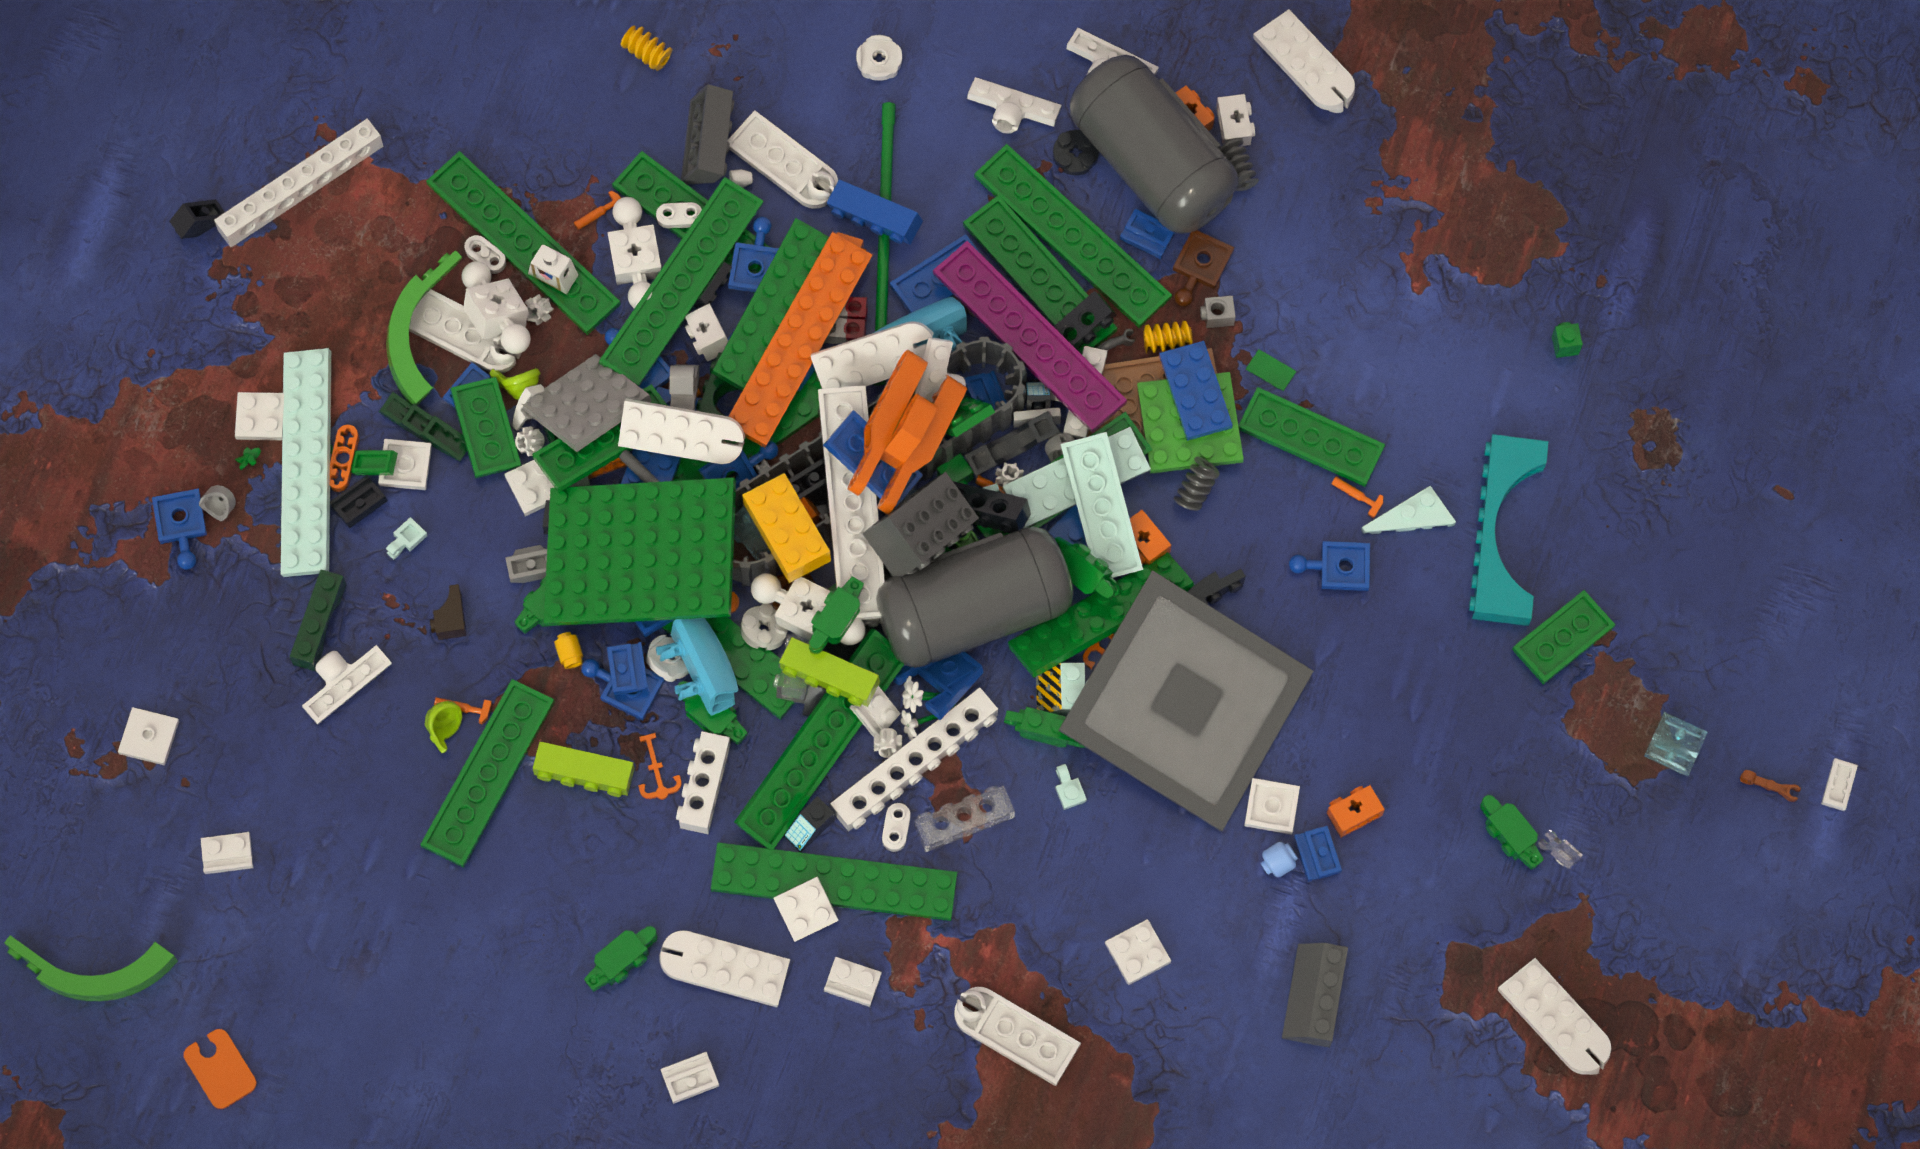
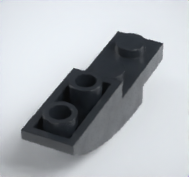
[1188,569,1246,605]

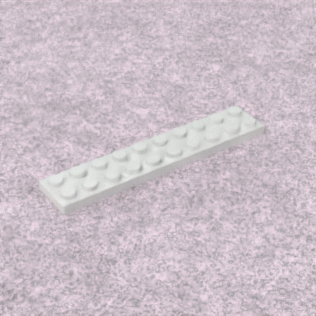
[818,386,885,620]

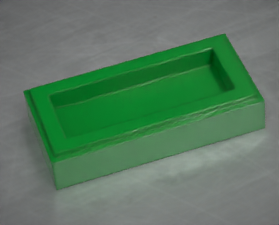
[350,450,398,475]

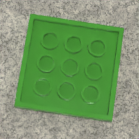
[1137,372,1244,474]

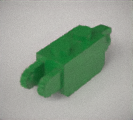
[1055,537,1122,599]
[514,576,546,634]
[809,576,864,655]
[678,680,748,745]
[1004,707,1085,748]
[1480,795,1544,870]
[584,926,658,992]

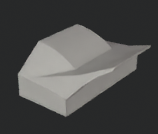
[506,545,547,583]

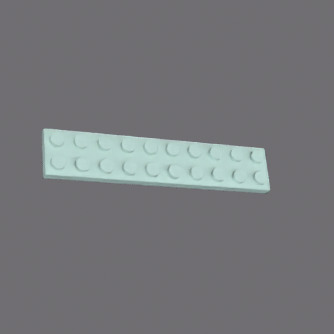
[281,348,331,577]

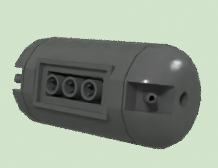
[1070,55,1238,234]
[876,527,1074,668]

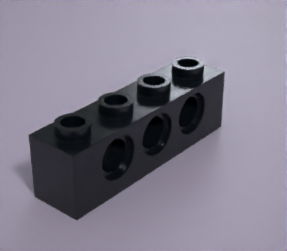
[1054,291,1117,351]
[788,458,827,501]
[953,481,1031,533]

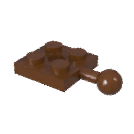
[1173,230,1235,307]

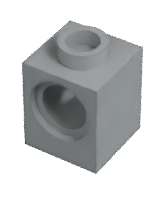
[1200,296,1235,328]

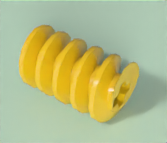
[621,25,673,71]
[1143,321,1193,354]

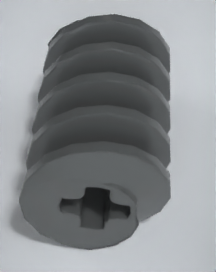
[1219,138,1259,191]
[1174,457,1219,511]

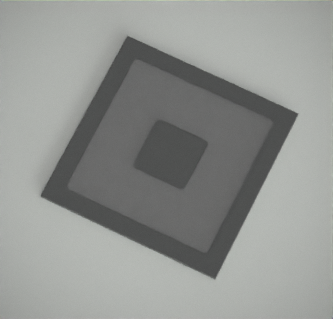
[1058,570,1313,832]

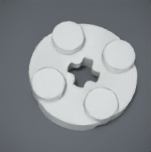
[856,35,902,81]
[740,604,788,650]
[646,635,689,682]

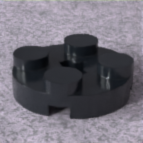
[1053,130,1099,176]

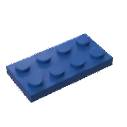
[890,234,981,313]
[1159,341,1233,441]
[823,410,923,509]

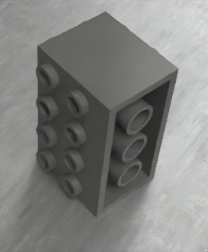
[862,472,979,577]

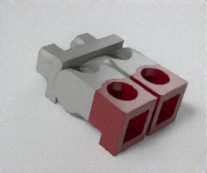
[823,297,868,344]

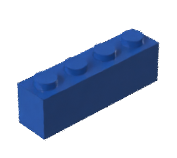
[826,179,923,245]

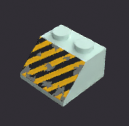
[1036,663,1085,716]

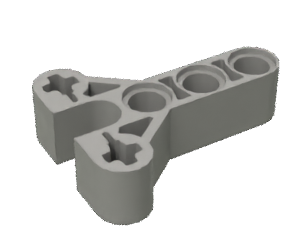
[669,364,699,411]

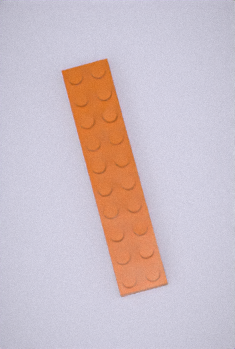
[728,232,872,448]

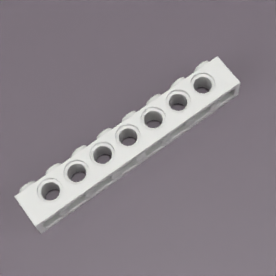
[214,118,384,247]
[830,688,998,832]

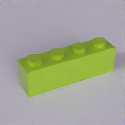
[779,637,880,707]
[532,742,635,797]

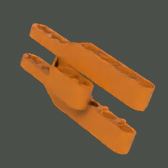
[847,350,967,515]

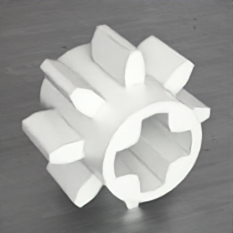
[525,294,553,325]
[515,426,545,456]
[995,462,1024,491]
[874,728,902,758]

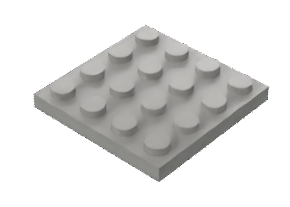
[522,354,651,452]

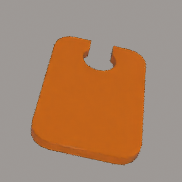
[184,1029,257,1109]

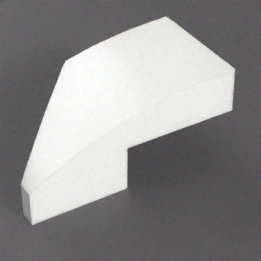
[512,384,544,431]

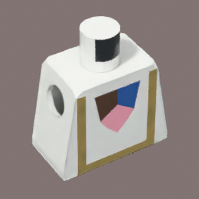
[528,245,578,294]

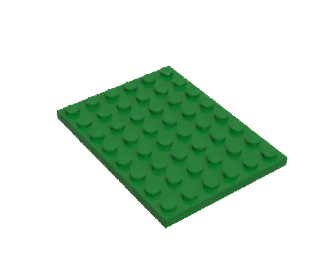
[544,478,736,626]

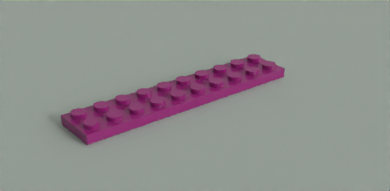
[933,241,1127,433]

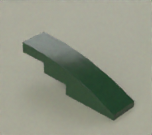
[379,392,467,462]

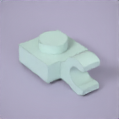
[386,517,427,560]
[1055,764,1087,810]

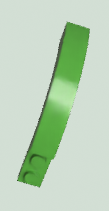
[386,250,462,405]
[4,935,178,1001]

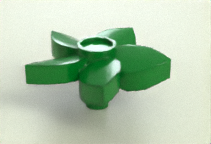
[235,447,261,470]

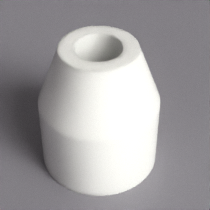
[729,169,752,188]

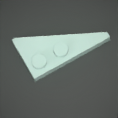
[1361,486,1456,534]

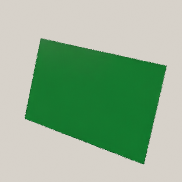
[1246,349,1296,391]

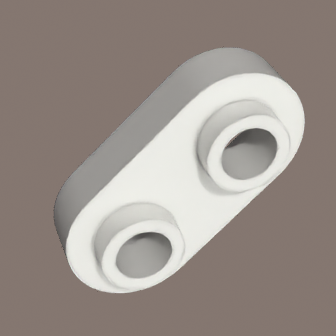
[656,202,702,228]
[465,235,506,274]
[882,803,910,852]

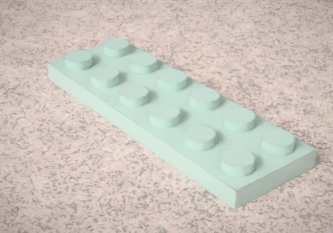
[1002,427,1151,528]
[1061,432,1143,578]

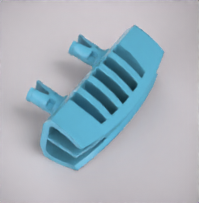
[874,297,967,352]
[656,618,739,716]

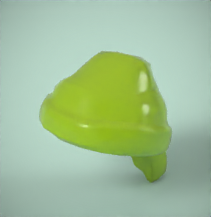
[489,368,541,400]
[424,701,462,753]

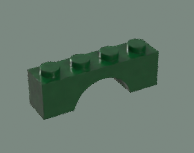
[696,352,740,416]
[290,569,347,671]

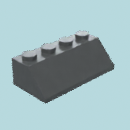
[681,84,734,185]
[1282,943,1348,1048]

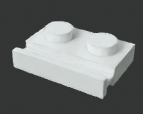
[849,686,901,737]
[201,832,253,874]
[824,957,882,1007]
[660,1052,719,1104]

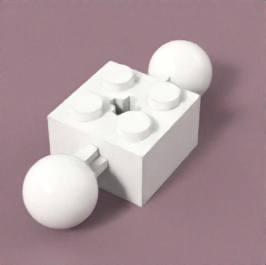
[608,197,661,309]
[462,261,531,354]
[751,573,865,645]

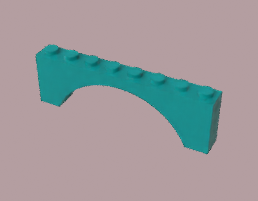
[1469,434,1549,626]

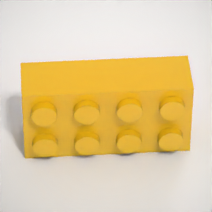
[742,473,831,583]

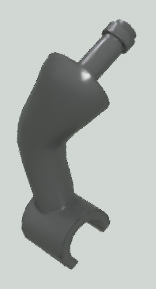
[1096,329,1135,351]

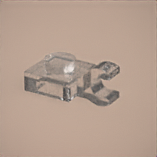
[1538,830,1583,869]

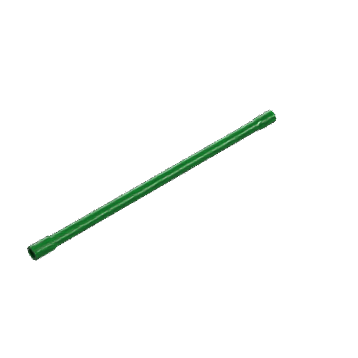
[873,102,896,386]

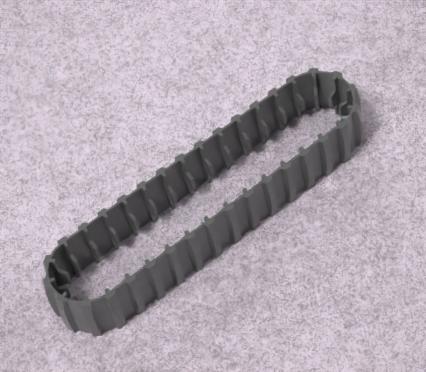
[732,337,1027,586]

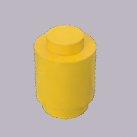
[554,632,584,669]

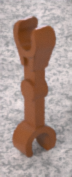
[1740,770,1801,802]

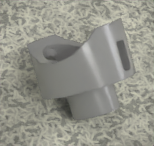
[1045,433,1075,462]
[199,485,236,521]

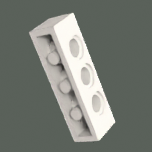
[676,731,731,834]

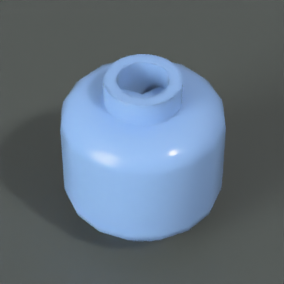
[1261,842,1298,877]

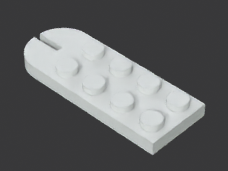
[1253,10,1355,113]
[727,110,838,209]
[409,290,521,373]
[810,321,934,389]
[618,399,745,464]
[659,931,790,1007]
[1498,958,1611,1075]
[954,987,1081,1086]

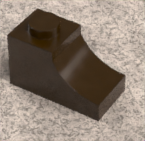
[430,584,467,640]

